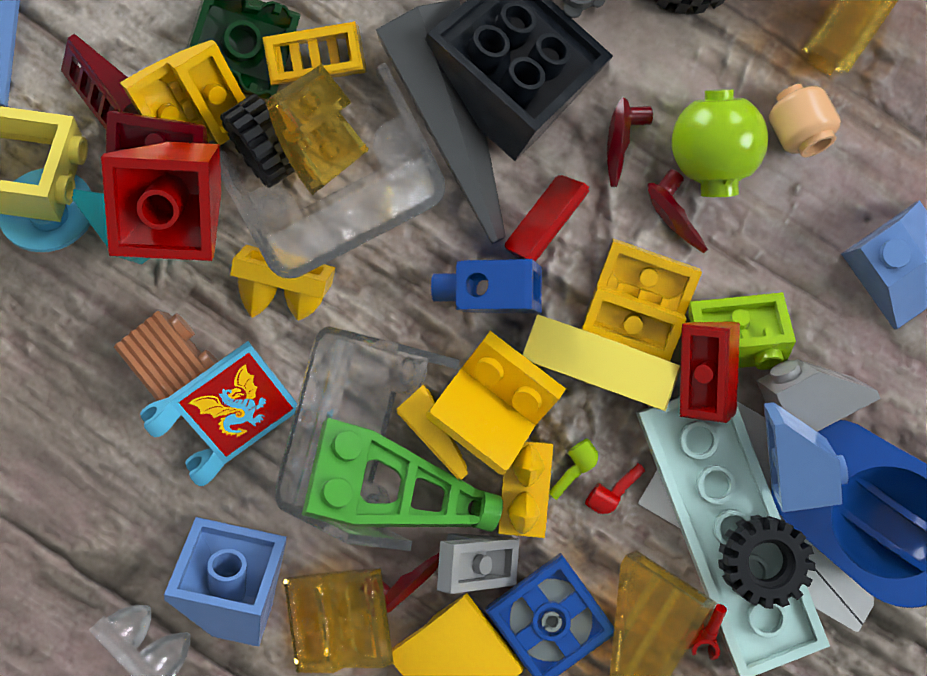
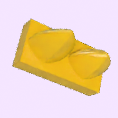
[230,245,336,321]
[498,441,554,538]

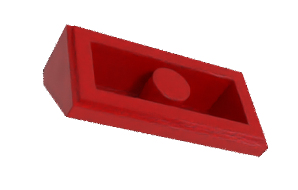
[504,175,590,262]
[680,321,740,423]

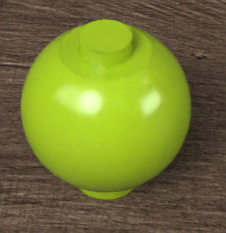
[671,89,768,197]

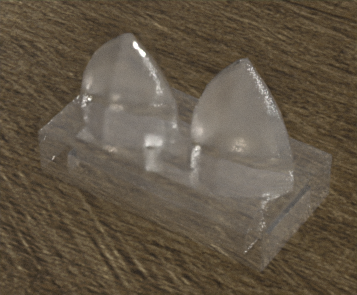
[89,605,191,676]

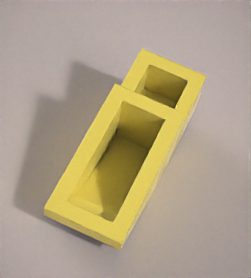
[523,314,681,412]

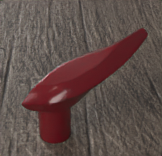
[607,97,653,187]
[647,169,708,253]
[362,553,439,615]

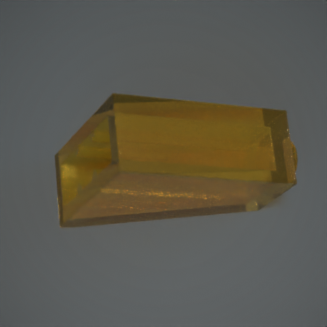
[610,550,717,676]

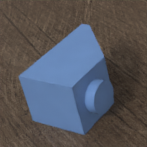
[764,402,848,512]

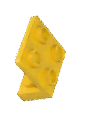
[426,331,566,475]

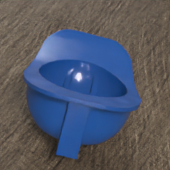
[771,420,927,608]

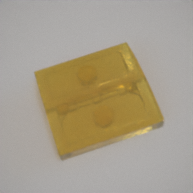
[266,64,369,195]
[284,568,394,673]

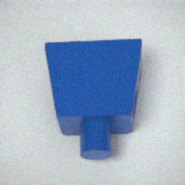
[431,259,542,314]

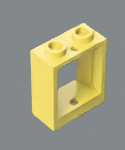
[0,106,88,222]

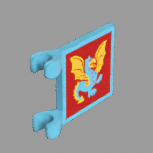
[140,341,301,486]

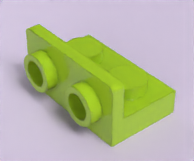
[688,292,796,370]

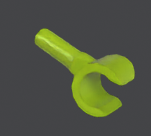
[549,438,598,500]

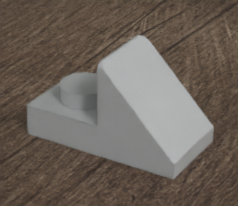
[437,533,519,594]

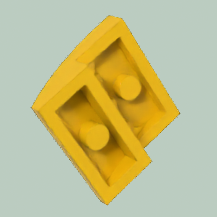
[120,40,246,146]
[581,238,702,362]
[387,593,525,676]

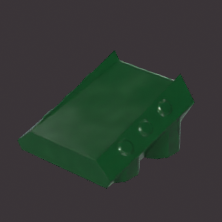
[186,0,301,101]

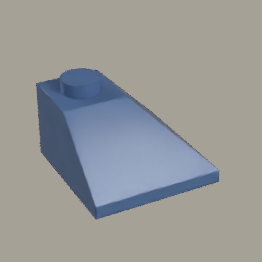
[841,200,927,329]
[164,517,287,647]

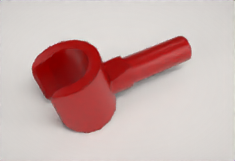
[585,463,646,514]
[689,604,727,660]

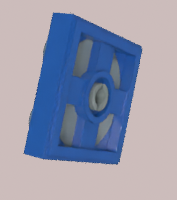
[485,553,618,676]

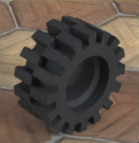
[220,94,302,188]
[718,515,815,609]

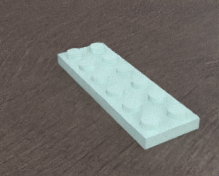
[636,396,830,676]

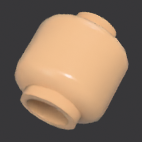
[769,84,841,157]

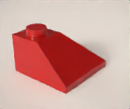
[101,142,221,261]

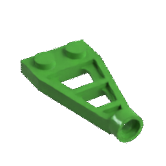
[302,418,503,532]

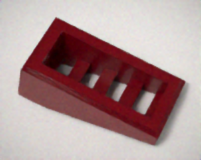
[61,34,139,130]

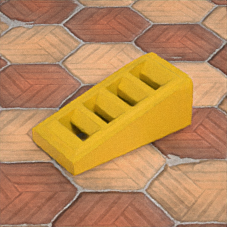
[262,21,367,86]
[396,384,468,480]

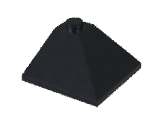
[425,0,613,161]

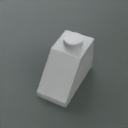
[756,359,881,432]

